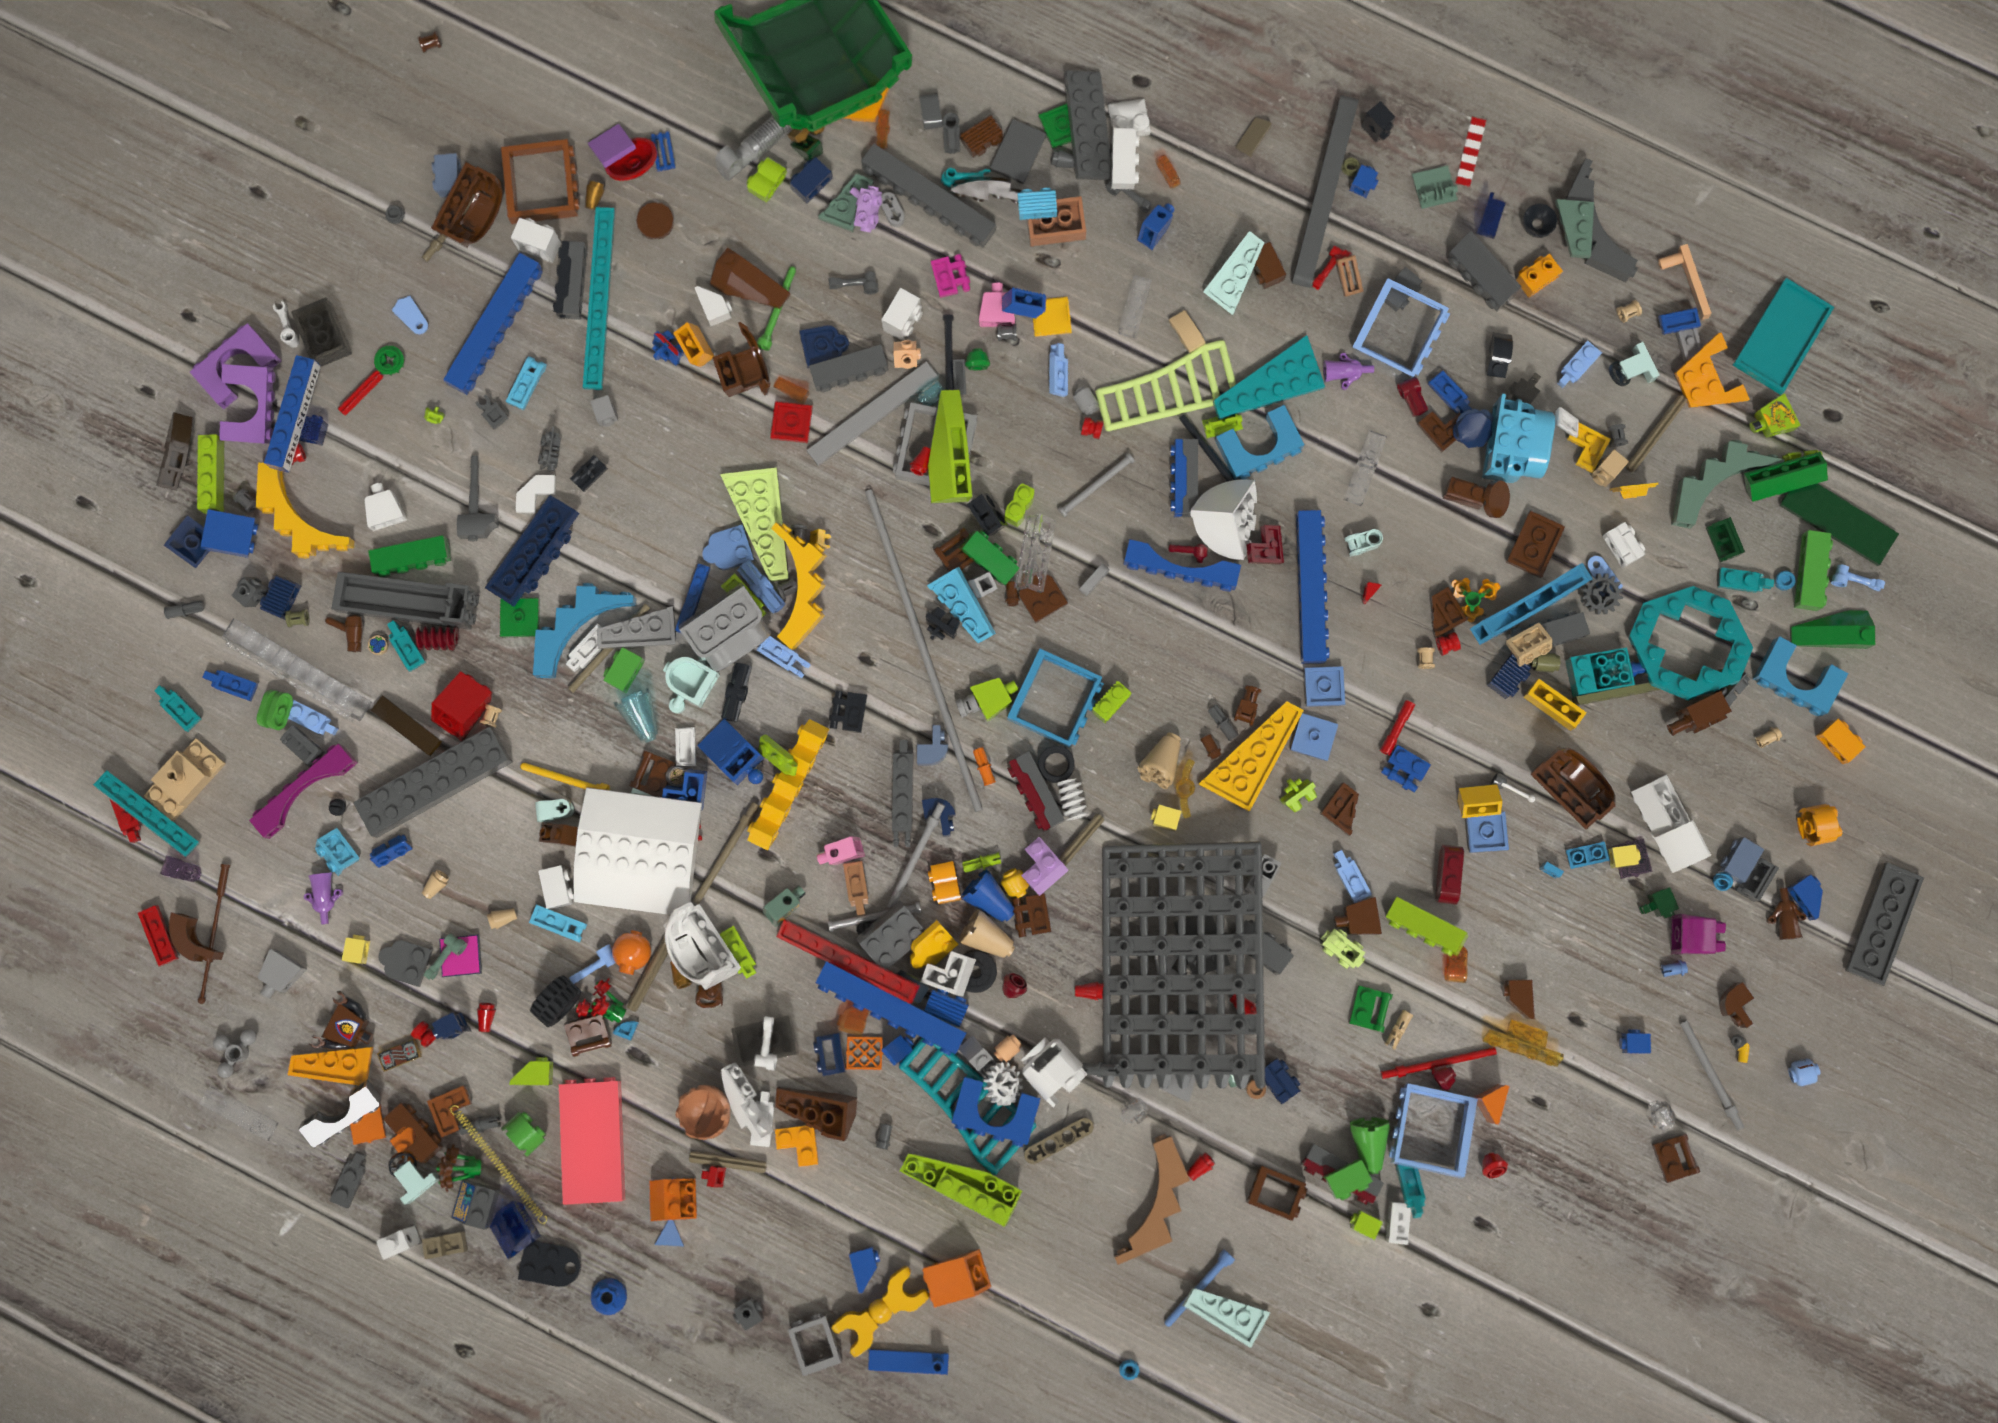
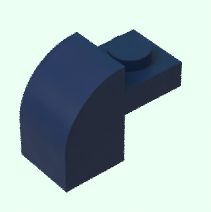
[922,798,956,837]

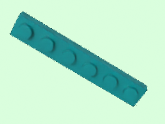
[93,770,199,858]

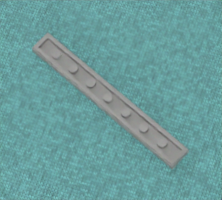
[807,361,938,466]

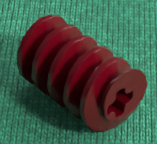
[416,626,459,651]

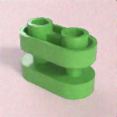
[256,690,293,730]

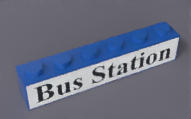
[264,355,321,473]

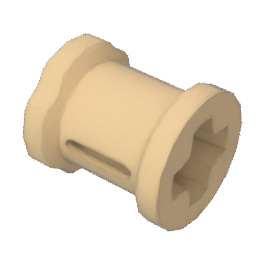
[1617,300,1642,323]
[1417,648,1435,669]
[479,704,502,728]

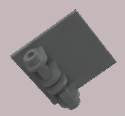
[538,426,561,471]

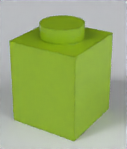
[1350,1210,1383,1240]

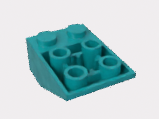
[1565,647,1635,698]

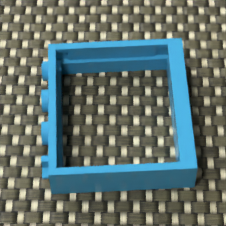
[1007,649,1104,749]

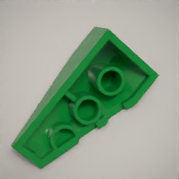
[1790,610,1876,649]

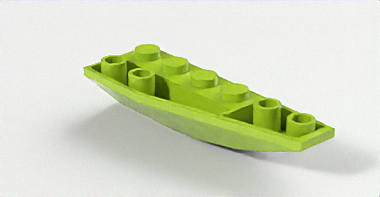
[928,390,972,503]
[900,1153,1022,1227]

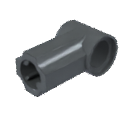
[943,113,960,154]

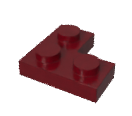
[1246,525,1284,564]

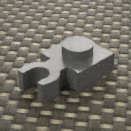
[476,395,509,430]

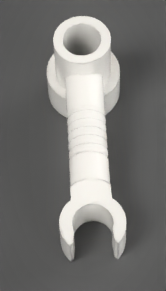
[273,301,300,348]
[755,1017,777,1071]

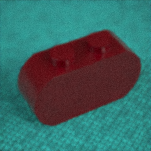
[1435,845,1464,905]

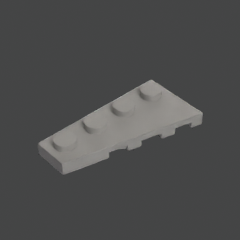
[597,606,675,649]

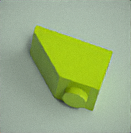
[509,1057,553,1085]

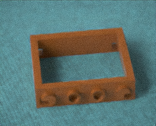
[501,139,580,224]

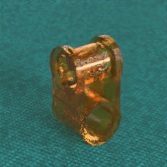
[1445,946,1468,983]

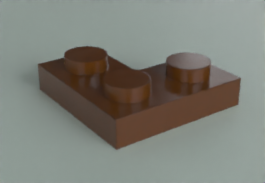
[1417,411,1460,452]

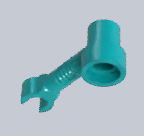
[941,168,991,187]

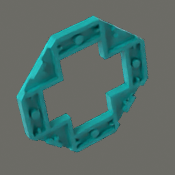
[1628,586,1753,700]

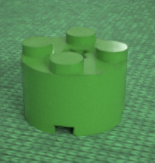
[501,1111,547,1157]

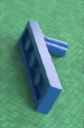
[868,1349,949,1375]

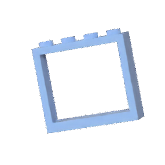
[1352,278,1450,377]
[1389,1083,1477,1178]

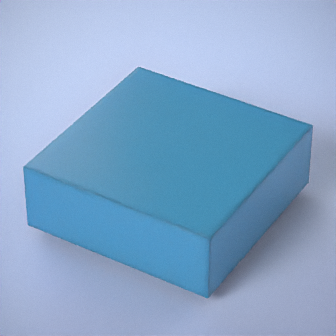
[1539,862,1564,879]

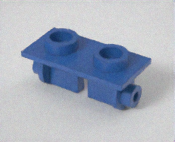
[369,834,413,868]

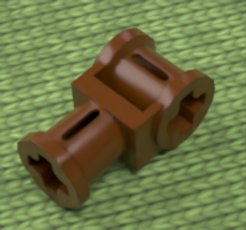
[1234,685,1262,726]

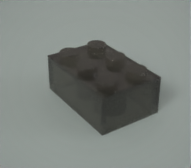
[291,297,352,367]
[731,1015,799,1067]

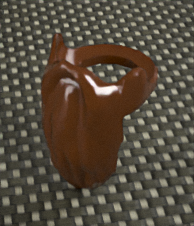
[695,982,723,1008]

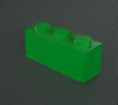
[959,530,1019,585]

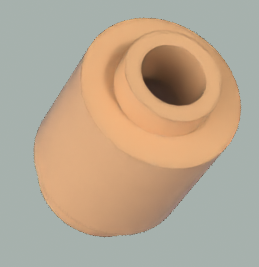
[993,1034,1023,1063]

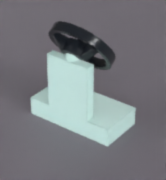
[1609,342,1659,387]
[388,1152,440,1205]

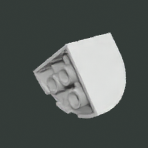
[1190,480,1257,560]

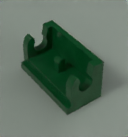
[1706,517,1745,563]

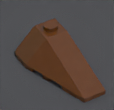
[710,247,791,309]
[775,1087,858,1141]

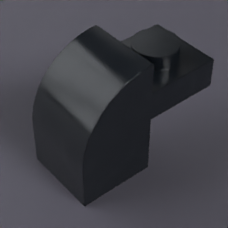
[1486,332,1513,378]

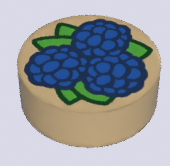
[368,635,389,655]

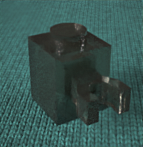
[1507,373,1541,404]

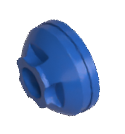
[591,1278,627,1315]

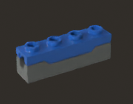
[1170,439,1198,517]

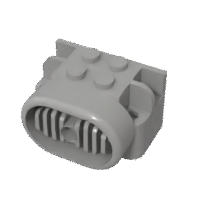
[678,582,771,671]

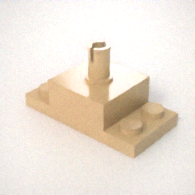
[144,738,226,822]

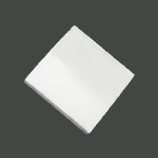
[1654,820,1711,873]

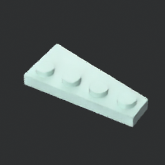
[1203,231,1265,315]
[1183,1288,1270,1348]

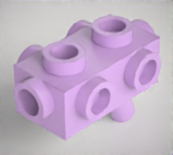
[850,186,882,233]

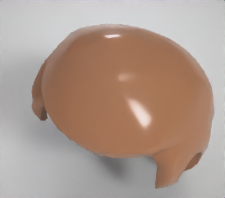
[675,1085,730,1140]

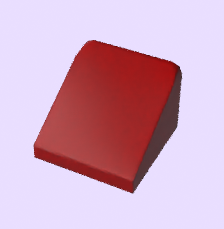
[1362,582,1382,604]

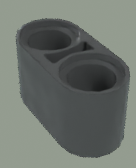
[919,93,943,130]

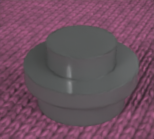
[385,205,405,224]

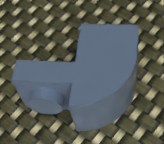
[917,725,949,766]

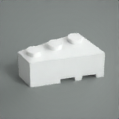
[1111,128,1139,189]

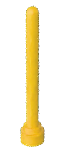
[520,763,610,790]

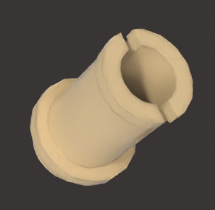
[1755,727,1782,748]

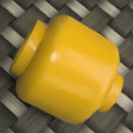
[1001,868,1029,898]

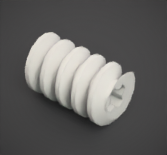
[1057,779,1088,821]

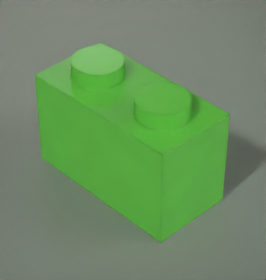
[603,647,645,694]
[1324,1159,1373,1201]

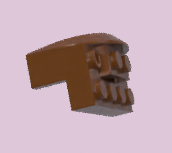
[431,162,502,248]
[1530,746,1616,830]

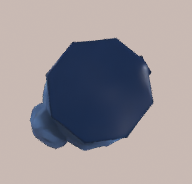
[1453,409,1494,448]

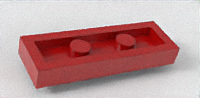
[138,905,179,967]

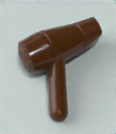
[325,615,363,653]

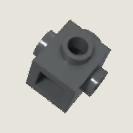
[231,577,267,607]
[733,1297,764,1331]

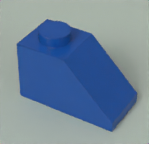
[1787,874,1823,921]
[881,1035,914,1066]
[849,1246,880,1293]

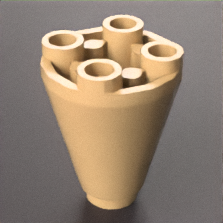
[1137,733,1181,789]

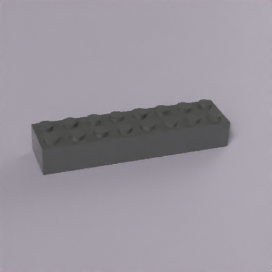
[353,727,513,838]

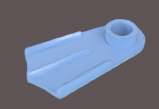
[392,296,428,334]
[1587,556,1623,597]

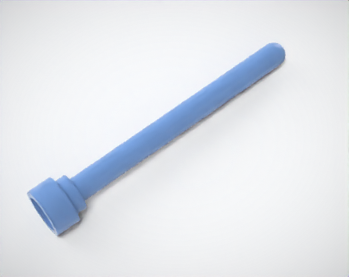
[1165,1249,1235,1327]

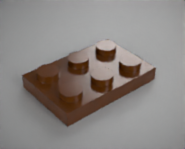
[1506,511,1565,578]

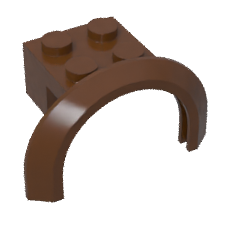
[712,322,771,397]

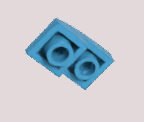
[1566,842,1610,869]

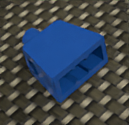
[1137,203,1175,250]

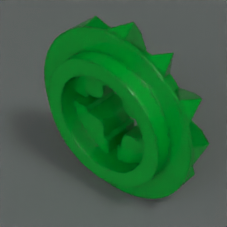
[374,346,405,376]

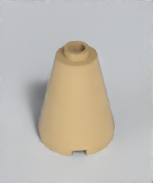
[959,909,1015,958]

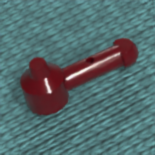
[1168,543,1208,563]

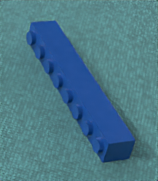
[443,253,542,395]
[1296,510,1330,664]
[815,962,966,1056]

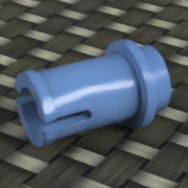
[1661,960,1688,977]

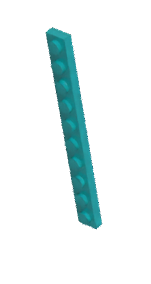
[583,207,615,390]

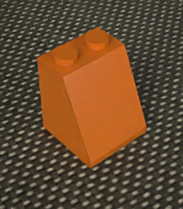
[923,1249,991,1308]

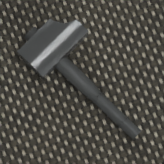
[457,456,499,542]

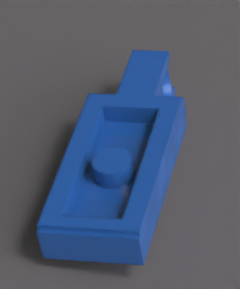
[1428,370,1472,414]
[202,670,258,701]

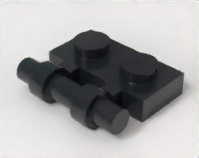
[829,691,867,733]

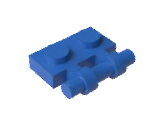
[1381,745,1431,793]

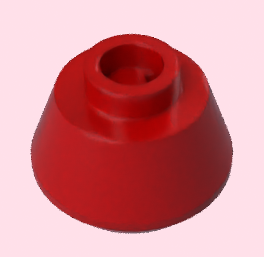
[1482,1153,1508,1178]

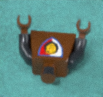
[309,991,374,1051]

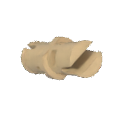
[1384,1010,1413,1050]

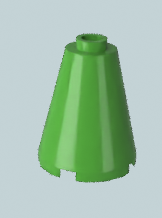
[1350,1117,1390,1174]

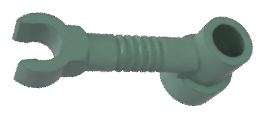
[423,933,468,980]

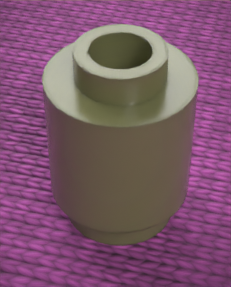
[1530,653,1560,672]

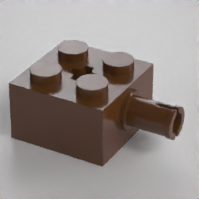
[1667,691,1732,736]

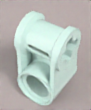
[1344,529,1383,557]
[535,799,574,822]

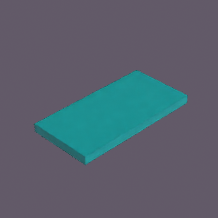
[1733,278,1834,395]

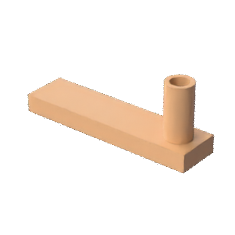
[1658,244,1711,320]

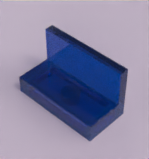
[1476,192,1506,239]

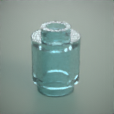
[917,380,945,406]

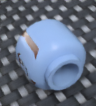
[1788,1058,1820,1087]

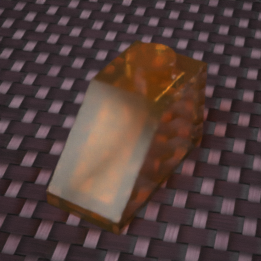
[837,1007,870,1037]

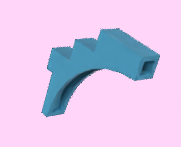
[1470,563,1592,645]
[533,583,636,679]

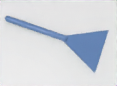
[655,1177,684,1246]

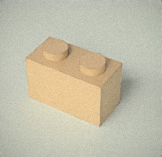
[1591,449,1629,487]

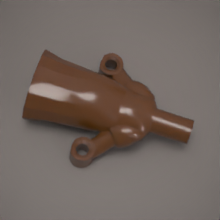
[1766,888,1806,940]

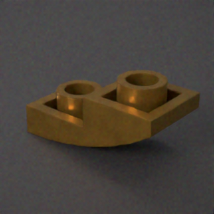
[787,127,825,143]

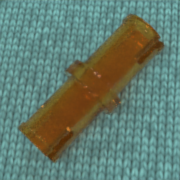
[876,109,890,149]

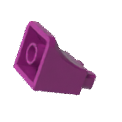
[1671,914,1726,954]

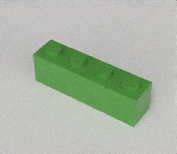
[1794,530,1833,611]

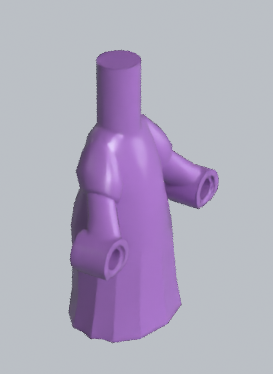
[1323,353,1374,390]
[304,873,343,925]

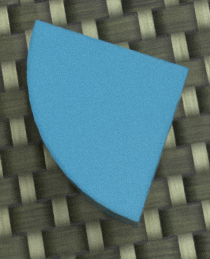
[612,1021,639,1041]

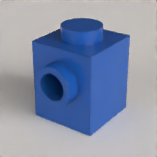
[1349,165,1379,198]
[1619,1030,1651,1054]

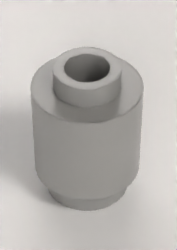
[1073,386,1099,416]

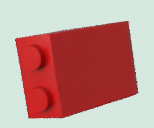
[431,671,492,741]

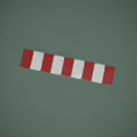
[1456,117,1486,187]

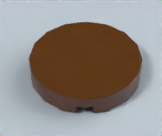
[636,202,674,239]
[1483,480,1510,518]

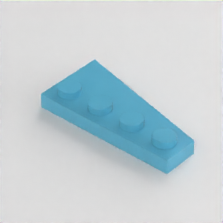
[927,567,996,643]

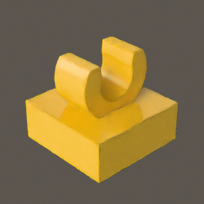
[809,529,831,549]

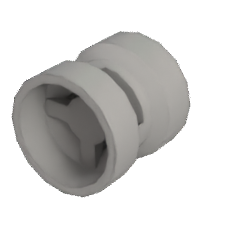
[955,693,980,718]

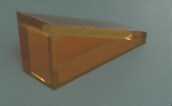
[773,377,809,404]

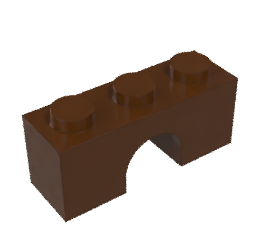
[383,1103,444,1163]

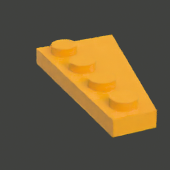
[288,1047,373,1085]

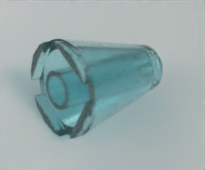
[613,687,658,743]

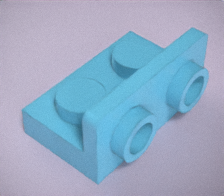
[315,828,359,876]

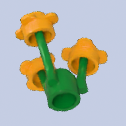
[1451,578,1500,622]

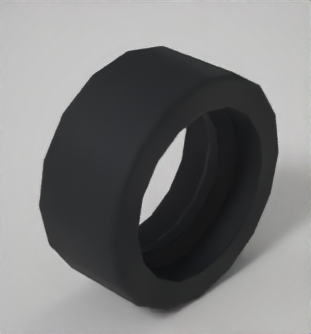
[1038,746,1075,783]

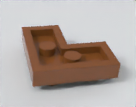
[427,1085,472,1138]

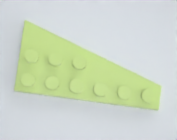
[720,468,789,582]

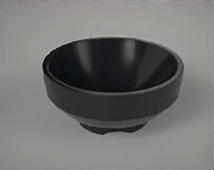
[1523,204,1557,238]

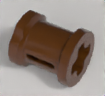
[418,31,441,53]

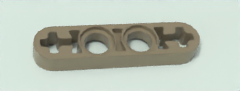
[1024,1118,1094,1164]

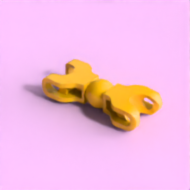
[831,1266,930,1357]

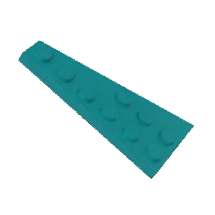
[1213,335,1325,420]

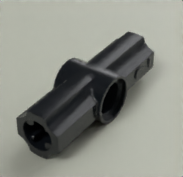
[721,663,752,722]

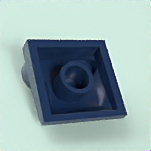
[164,515,209,568]

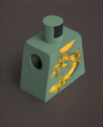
[763,885,806,928]

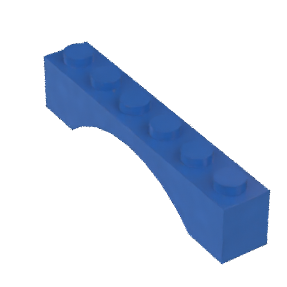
[1124,539,1241,592]

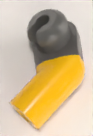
[1731,1035,1750,1063]

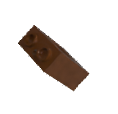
[1246,1165,1308,1221]

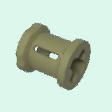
[285,609,310,628]

